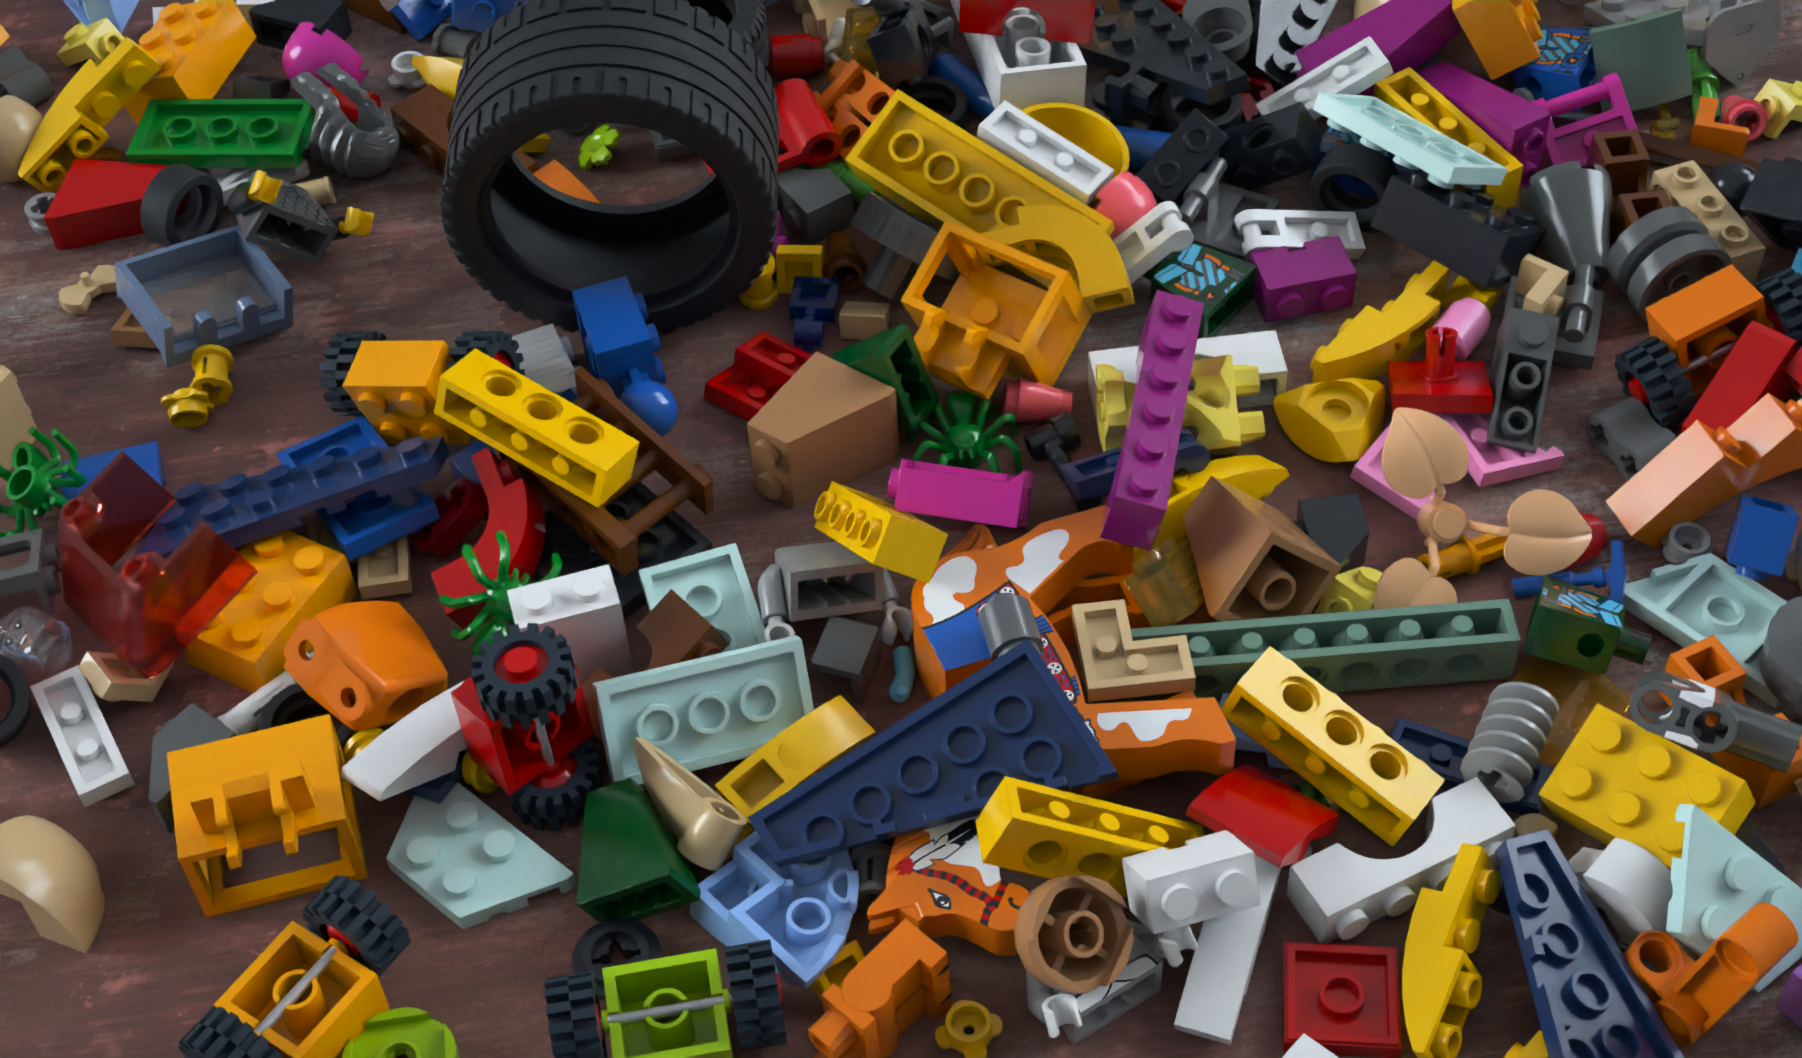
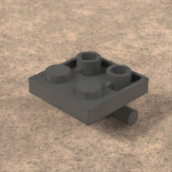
[1177,157,1280,262]
[1502,264,1605,370]

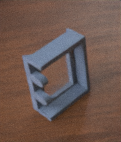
[114,225,293,368]

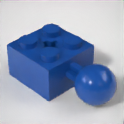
[572,276,678,437]

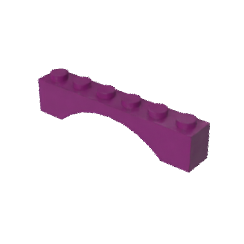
[1100,290,1204,551]

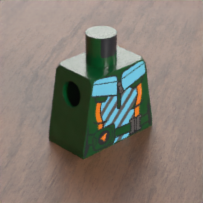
[1142,243,1257,339]
[1522,575,1652,674]

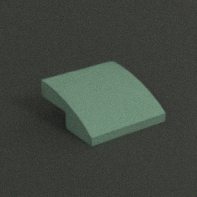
[1590,8,1693,113]

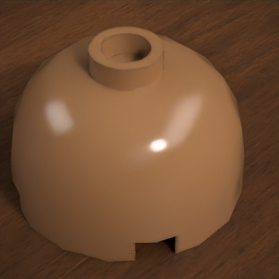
[1014,875,1134,994]

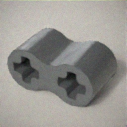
[0,44,55,107]
[1585,397,1677,481]

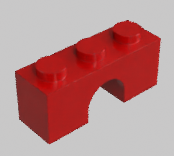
[959,0,1095,44]

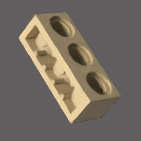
[1648,160,1766,285]

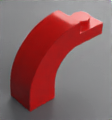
[431,447,545,630]

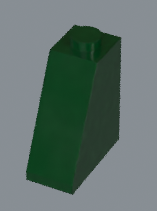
[831,324,940,431]
[576,778,701,923]

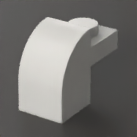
[1568,837,1675,944]

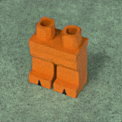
[813,59,895,159]
[808,918,953,1058]

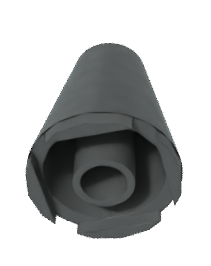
[1518,161,1612,290]

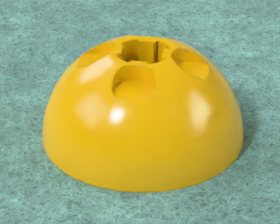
[1021,102,1130,209]

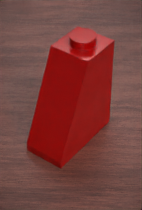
[44,158,186,250]
[1681,320,1797,434]

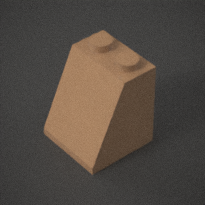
[747,351,900,508]
[1183,475,1342,622]

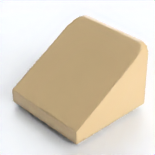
[839,301,891,340]

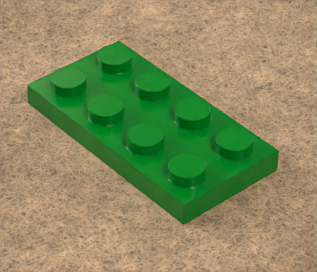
[126,99,316,169]

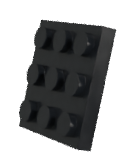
[532,481,713,619]

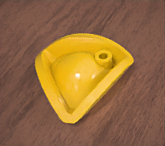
[1273,377,1386,463]

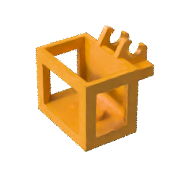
[900,220,1092,401]
[167,714,368,918]

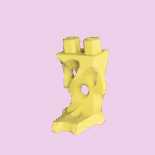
[1095,354,1265,455]

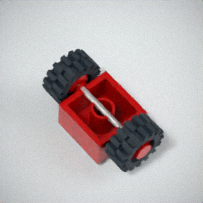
[450,623,605,831]

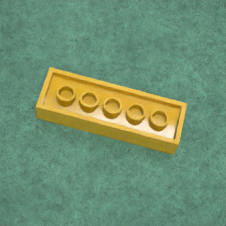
[845,89,1115,291]

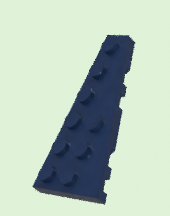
[125,436,450,584]
[748,639,1120,868]
[1495,829,1685,1058]

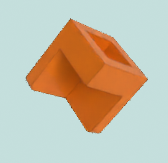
[1689,96,1750,158]

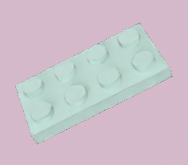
[1313,93,1508,190]
[592,635,814,784]

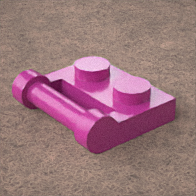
[1531,72,1638,168]

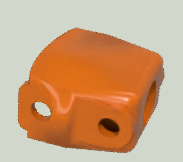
[283,601,448,731]

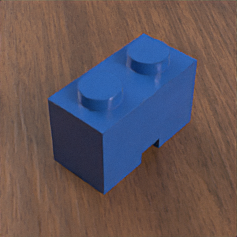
[1724,493,1799,581]

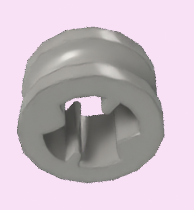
[24,192,56,235]

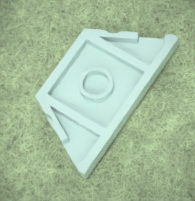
[1607,553,1788,708]
[386,782,577,929]
[1666,803,1802,992]

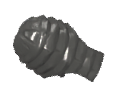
[290,62,400,179]

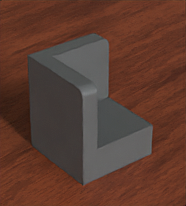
[811,615,882,703]

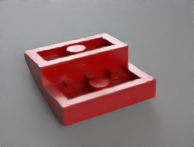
[704,331,812,421]
[1185,764,1341,868]

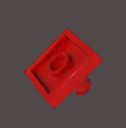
[1387,327,1493,413]

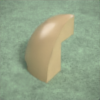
[0,815,105,954]

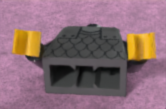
[227,170,374,265]

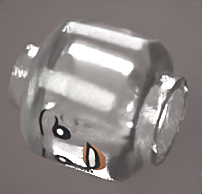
[0,606,73,680]

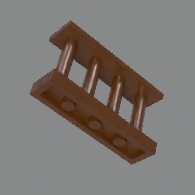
[494,367,713,577]

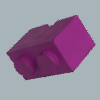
[1250,236,1357,323]

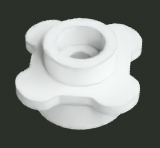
[388,51,427,89]

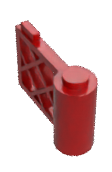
[700,78,842,175]

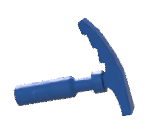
[1512,540,1626,605]

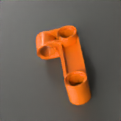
[1623,902,1799,1047]

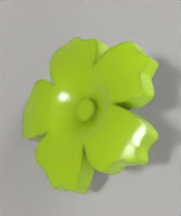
[579,124,622,171]

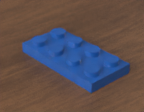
[276,415,440,561]

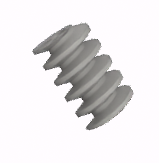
[1460,682,1559,803]

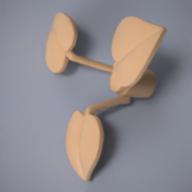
[1372,407,1592,610]

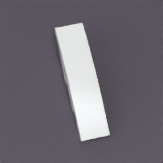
[340,680,468,801]
[1174,854,1282,1045]

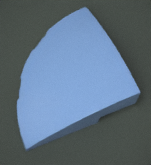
[690,831,859,989]

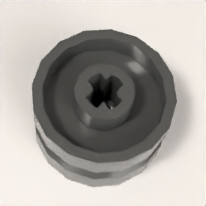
[1606,206,1732,323]

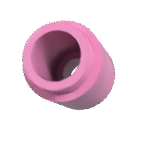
[1425,298,1491,361]

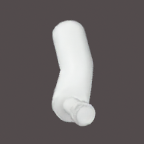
[823,17,850,64]

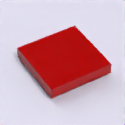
[1282,941,1402,1058]

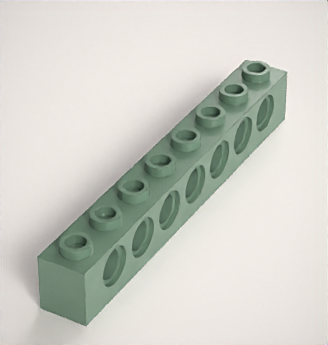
[1095,599,1521,704]

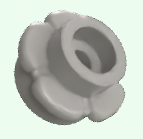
[1662,522,1713,565]

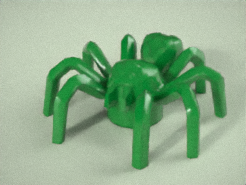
[907,389,1023,475]
[0,426,87,538]
[438,530,562,655]

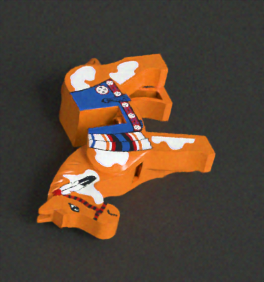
[867,505,1236,957]

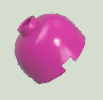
[282,22,369,99]

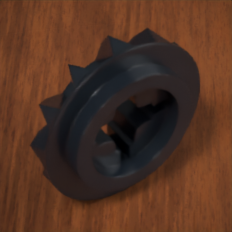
[572,918,662,1002]

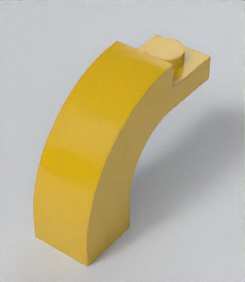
[977,204,1135,314]

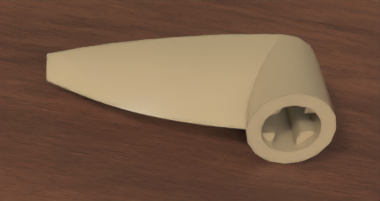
[632,737,747,871]

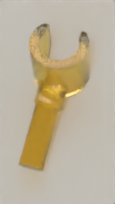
[1650,102,1680,141]

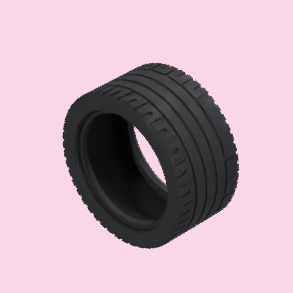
[440,0,779,333]

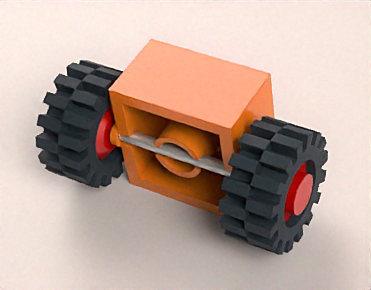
[1615,264,1802,428]

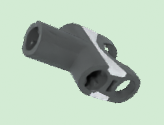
[1629,670,1802,773]

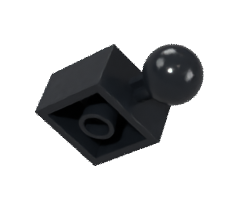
[1707,157,1802,251]

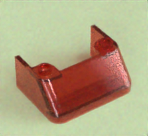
[58,451,259,678]

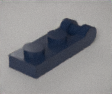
[1062,428,1210,500]

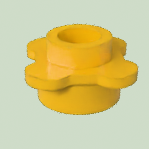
[161,388,215,428]
[935,1000,1003,1058]

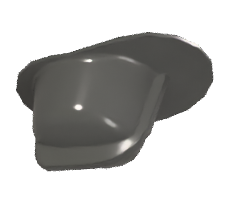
[1182,0,1253,63]

